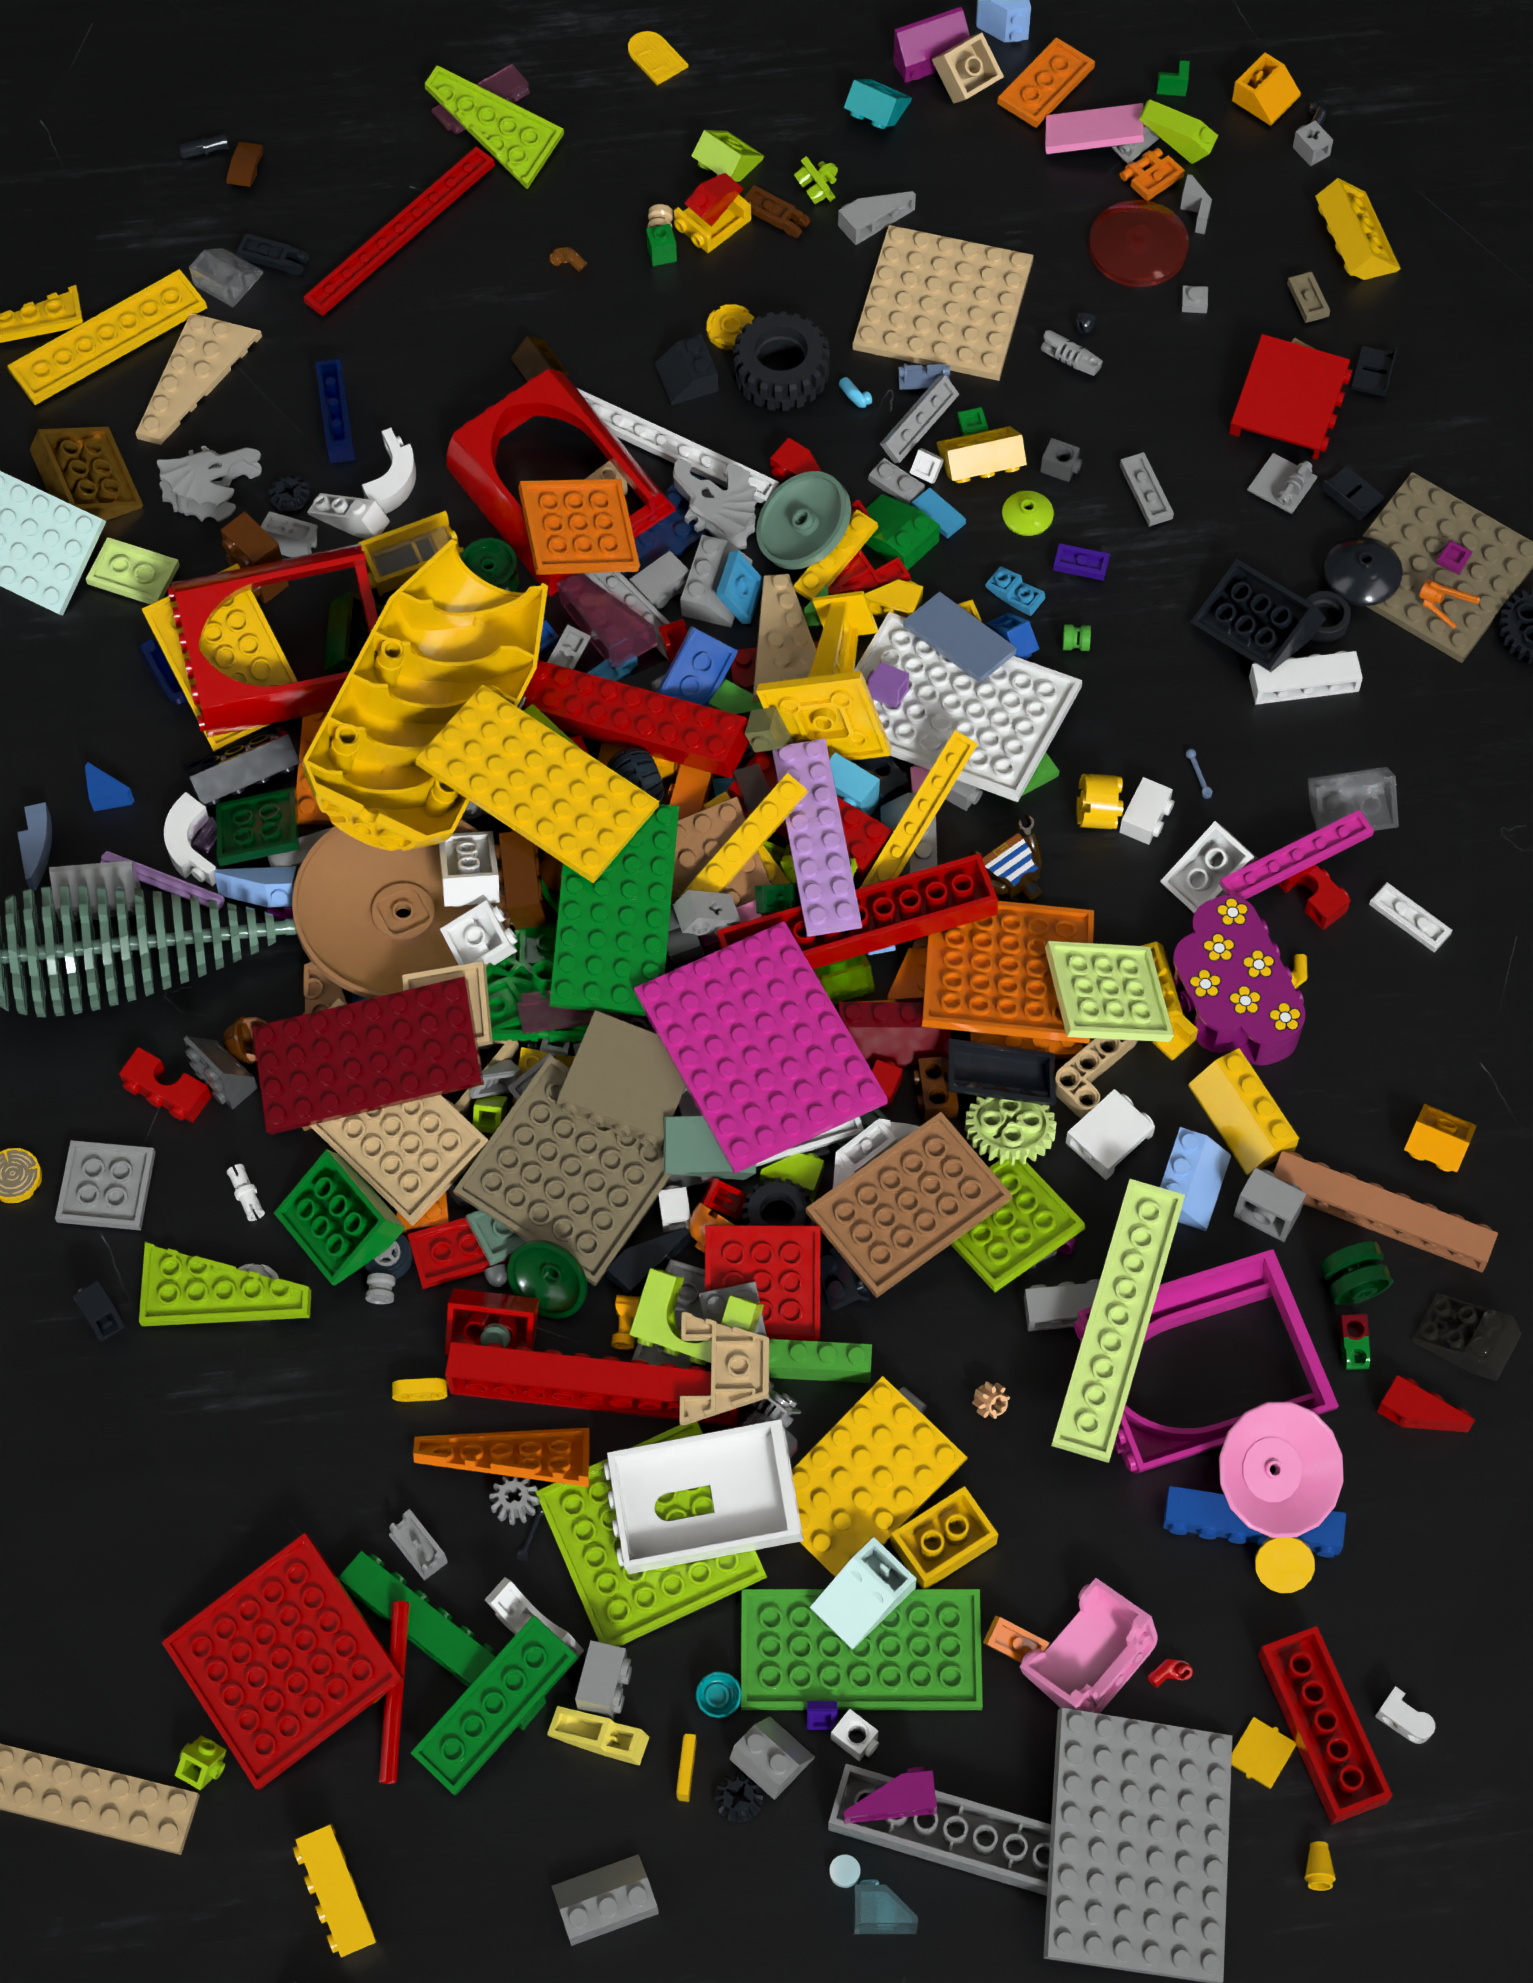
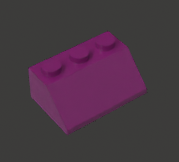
[893,7,970,83]

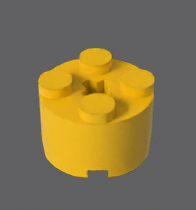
[1077,774,1123,829]

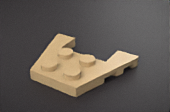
[680,1312,770,1425]

